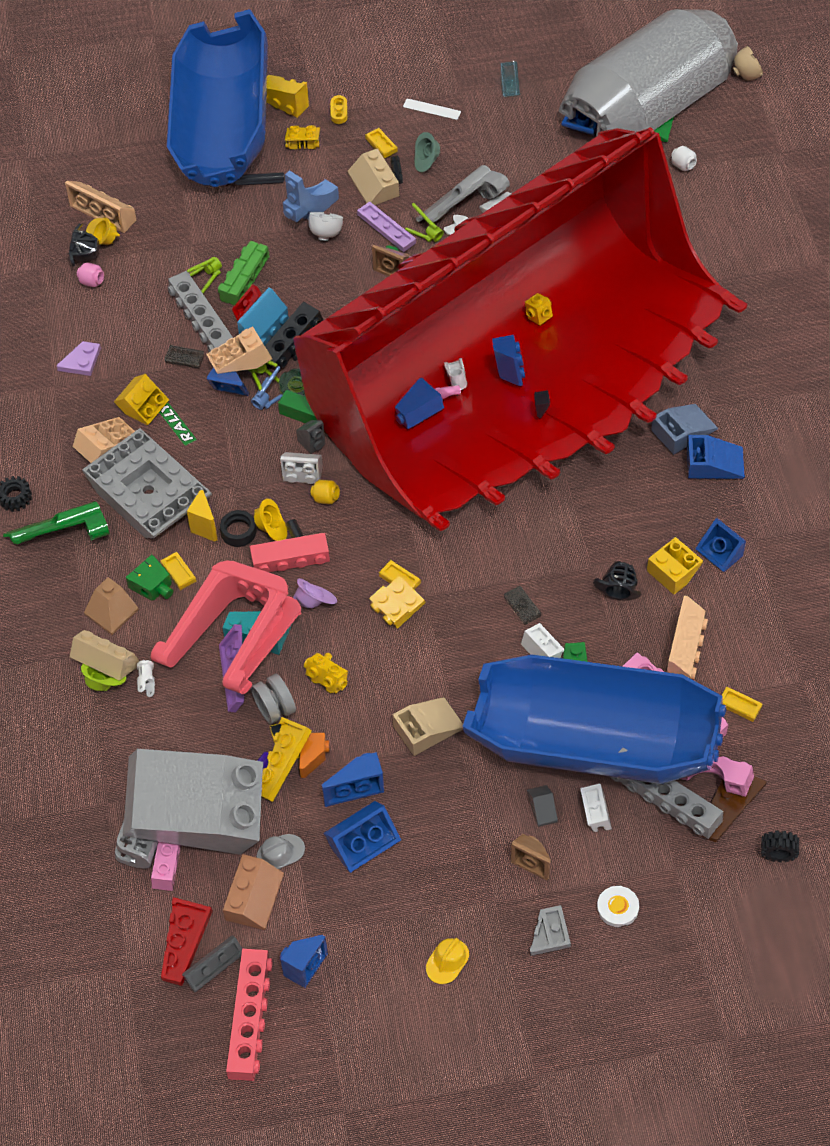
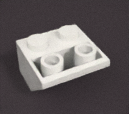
[280,452,323,484]

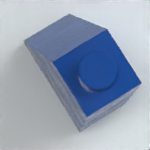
[395,378,444,429]

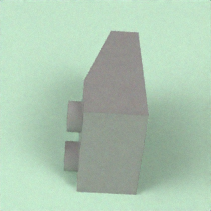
[123,749,263,855]

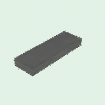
[182,935,242,992]

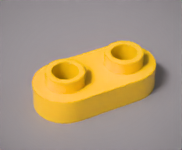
[330,95,348,124]

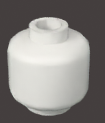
[671,146,697,171]

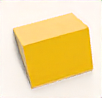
[187,490,218,541]

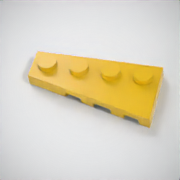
[261,717,312,802]

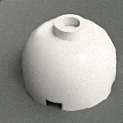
[308,212,343,241]

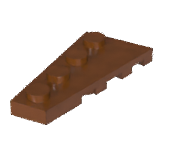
[697,776,767,843]

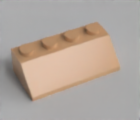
[65,181,136,233]
[667,596,708,680]

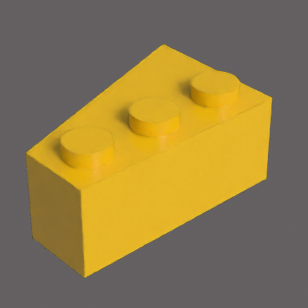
[266,75,309,118]

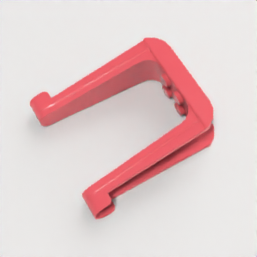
[151,560,301,694]

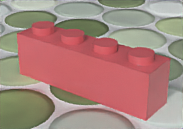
[250,533,330,572]

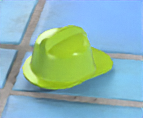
[81,664,127,691]

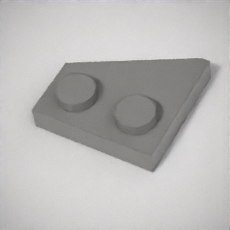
[530,905,571,956]

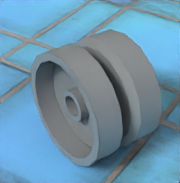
[251,673,296,725]

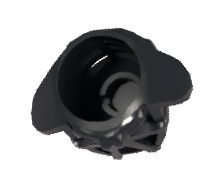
[68,223,99,266]
[593,561,641,600]

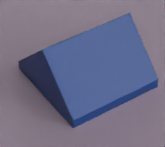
[561,109,598,136]
[695,518,746,572]

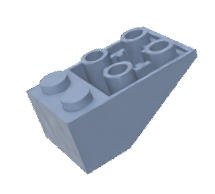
[651,404,718,455]

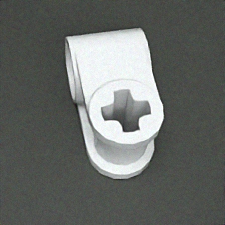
[444,358,467,390]

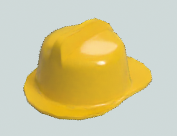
[86,218,120,245]
[254,499,287,541]
[426,938,469,984]

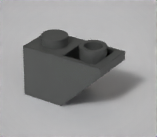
[296,420,325,454]

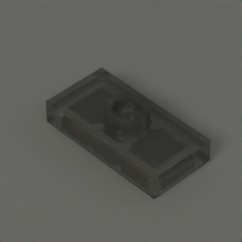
[165,345,205,369]
[504,586,541,625]

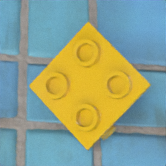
[285,125,320,149]

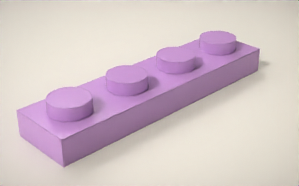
[357,202,416,252]

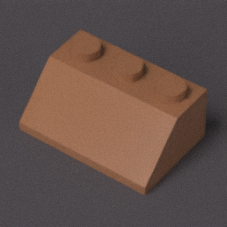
[223,854,284,930]

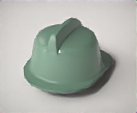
[414,132,440,172]

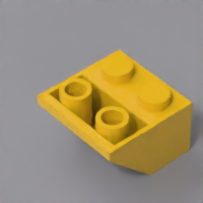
[114,374,169,425]
[647,537,703,595]

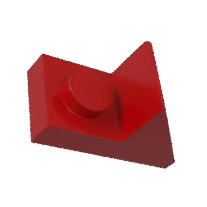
[232,285,262,320]

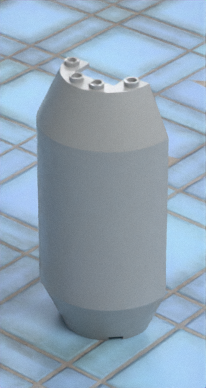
[559,9,738,137]

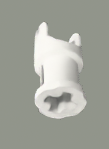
[137,660,155,697]

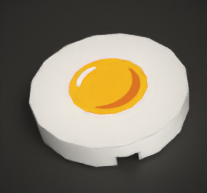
[597,886,639,927]

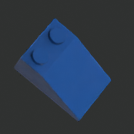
[322,752,384,807]

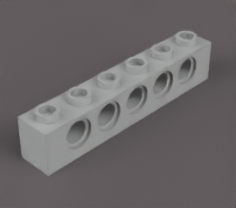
[167,271,233,352]
[611,748,723,839]

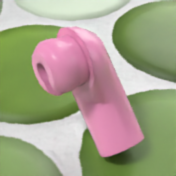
[435,385,461,399]

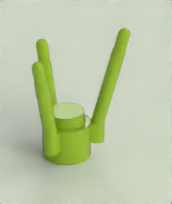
[405,203,444,242]
[187,257,222,293]
[249,361,281,391]

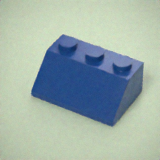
[324,801,401,873]

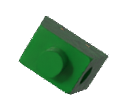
[126,555,173,601]

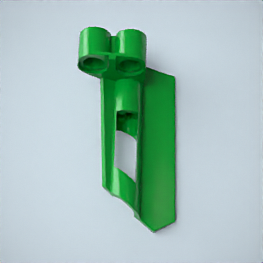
[3,501,110,544]

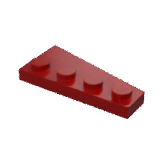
[161,897,213,986]

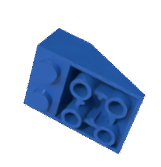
[687,435,745,479]

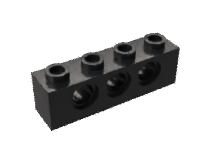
[265,301,323,372]

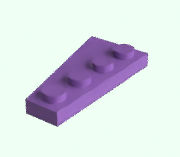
[219,624,244,712]

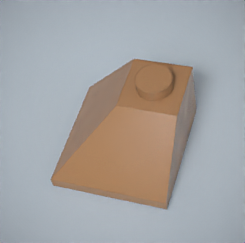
[372,245,411,276]
[84,577,139,635]
[511,834,551,881]

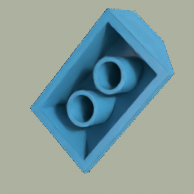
[237,288,289,346]

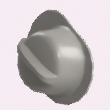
[257,834,305,869]

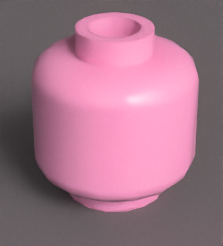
[77,263,104,287]

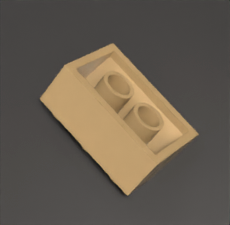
[348,148,399,205]
[70,630,139,681]

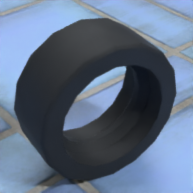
[220,510,257,547]

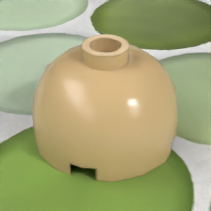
[733,46,763,81]

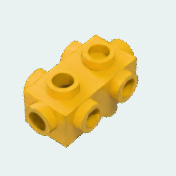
[304,653,348,693]

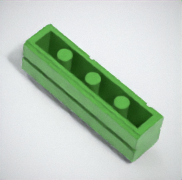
[218,241,269,306]

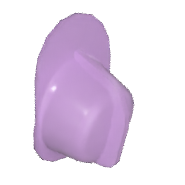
[293,578,337,608]

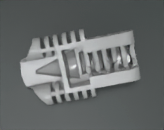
[115,821,158,869]

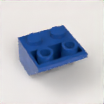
[492,335,525,386]

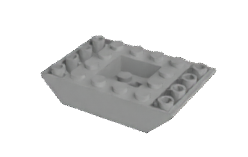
[82,428,212,538]

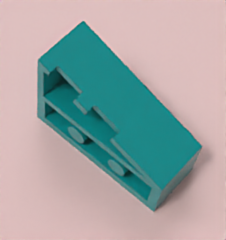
[222,611,293,655]

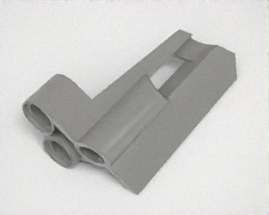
[416,165,510,222]

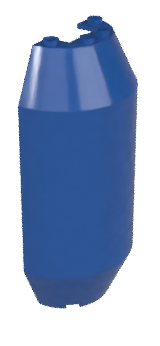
[167,9,268,187]
[463,655,726,784]

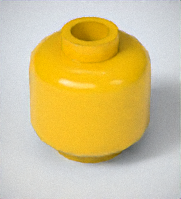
[311,480,340,504]

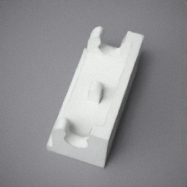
[521,623,564,658]
[580,784,612,832]

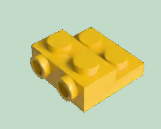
[369,576,426,629]

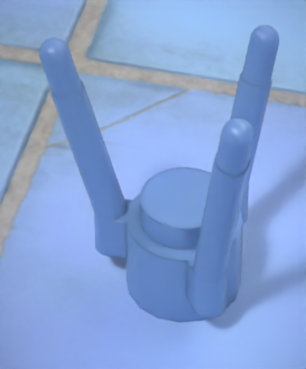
[251,366,284,410]

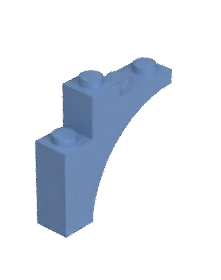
[283,170,339,222]

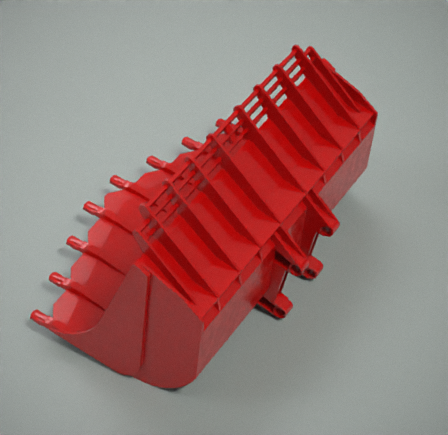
[293,127,747,531]

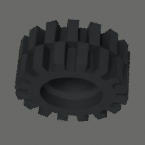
[0,476,32,512]
[761,830,799,862]

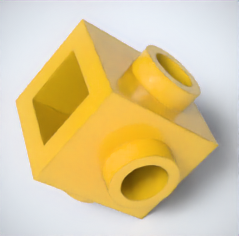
[525,293,553,325]

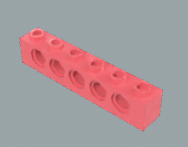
[226,949,272,1081]

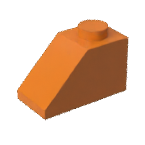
[299,733,330,778]

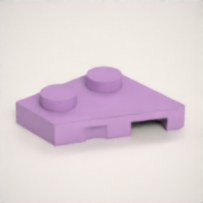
[57,341,101,376]

